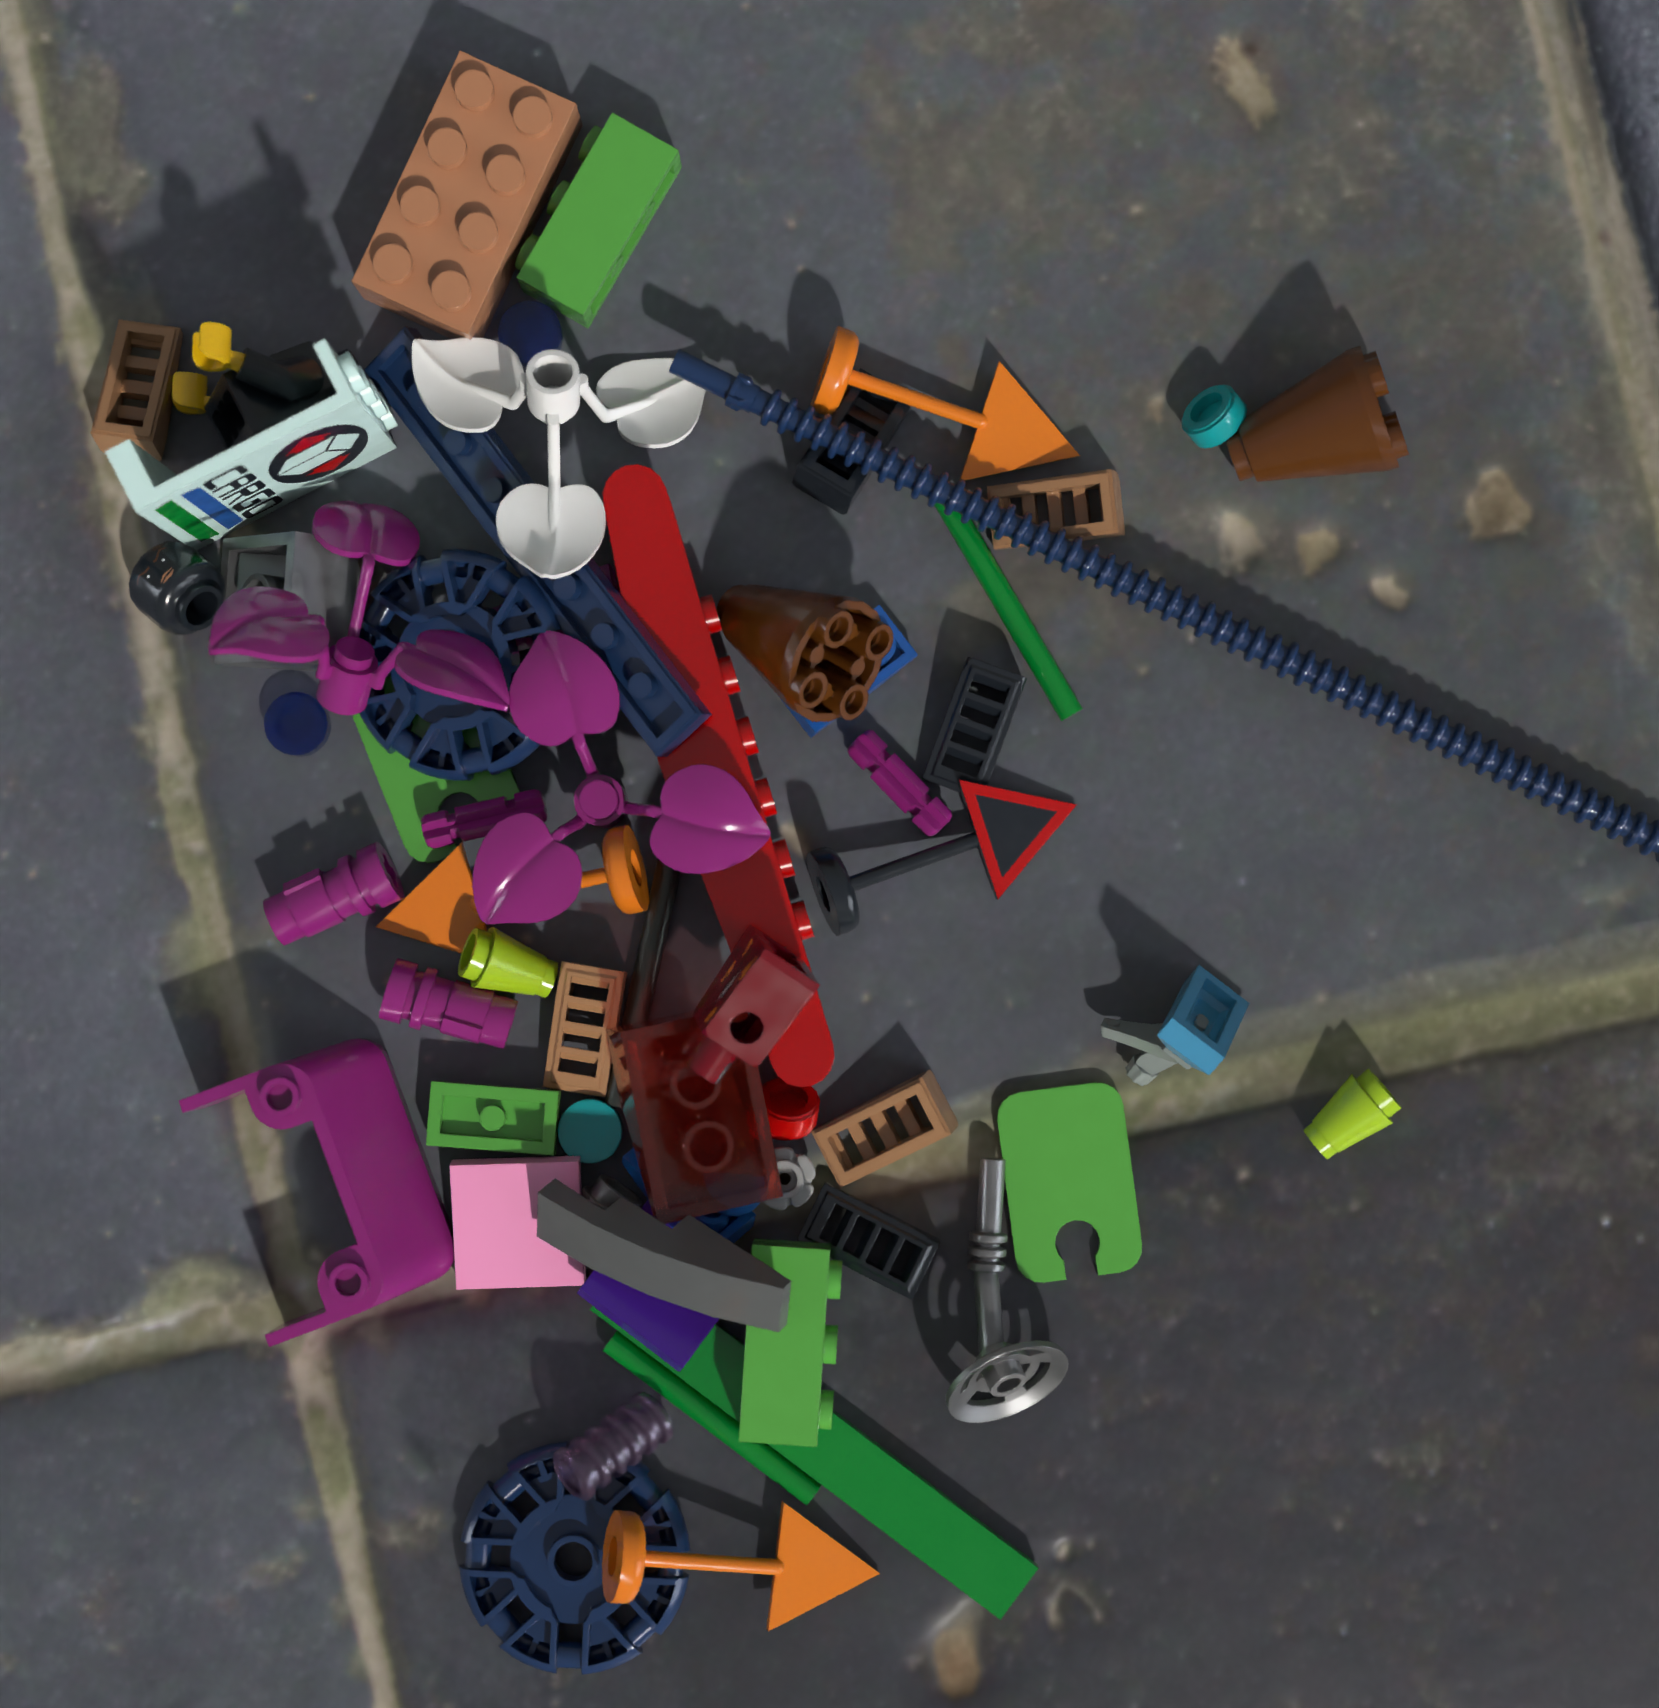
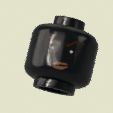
[129,541,226,635]

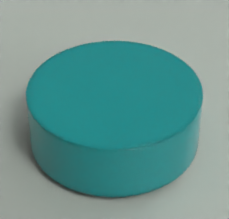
[1181,385,1247,448]
[558,1098,623,1163]

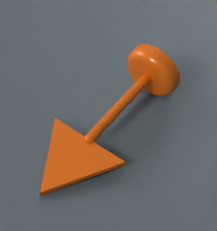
[810,325,1080,481]
[376,825,649,953]
[602,1501,880,1632]

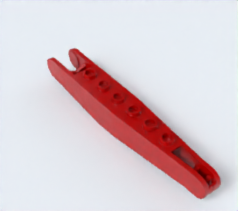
[603,464,835,1087]

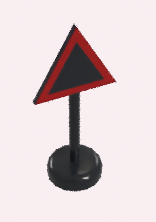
[807,779,1077,936]

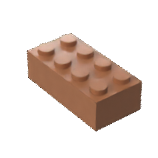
[351,51,583,340]

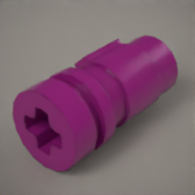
[263,842,404,945]
[379,958,519,1049]

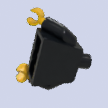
[172,322,359,450]

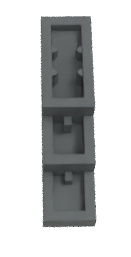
[537,1178,791,1332]

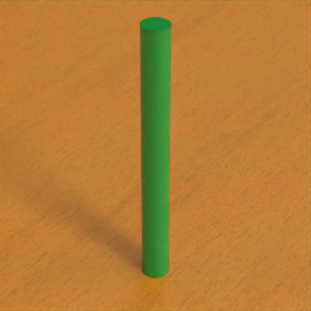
[935,503,1083,721]
[602,1331,821,1506]

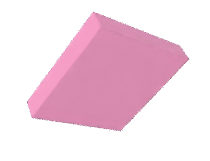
[449,1156,586,1290]

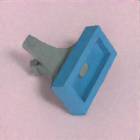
[1101,965,1249,1086]

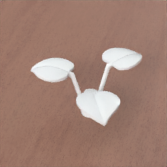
[412,337,706,579]

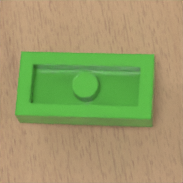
[426,1080,561,1156]

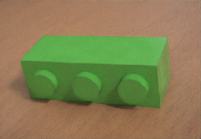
[515,112,682,329]
[739,1238,842,1447]

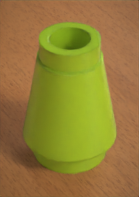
[458,927,558,998]
[1303,1068,1402,1159]

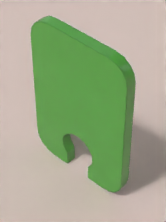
[353,676,520,863]
[997,1082,1142,1283]

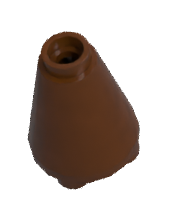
[1226,346,1409,482]
[716,584,893,722]

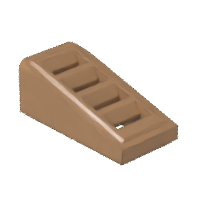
[91,319,183,461]
[987,469,1125,550]
[543,961,628,1097]
[811,1069,958,1188]

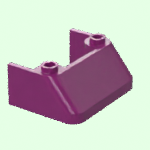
[179,1038,455,1347]

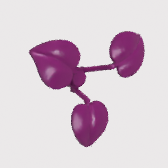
[208,501,510,715]
[472,631,770,925]

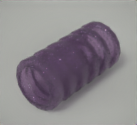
[553,1391,673,1501]

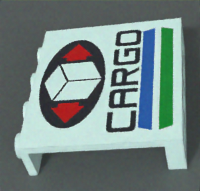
[105,339,398,550]

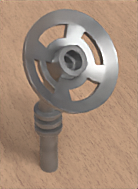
[946,1157,1069,1423]

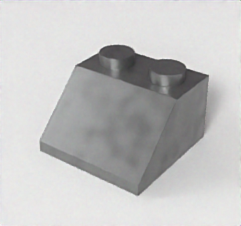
[214,531,360,671]

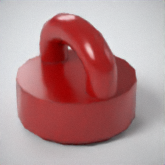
[755,1078,820,1141]

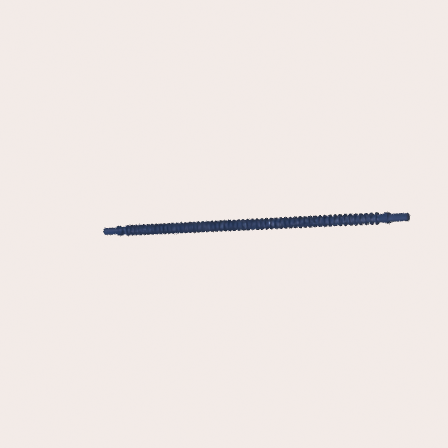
[669,349,1659,863]

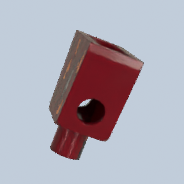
[685,924,820,1085]

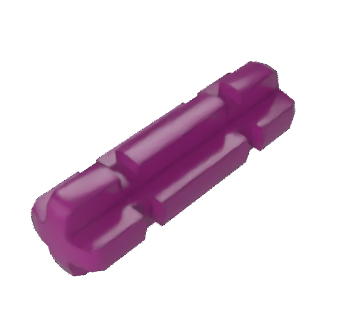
[848,729,952,837]
[421,789,547,848]

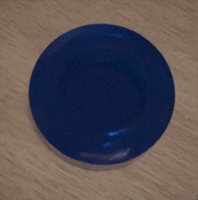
[498,301,563,367]
[264,692,331,757]

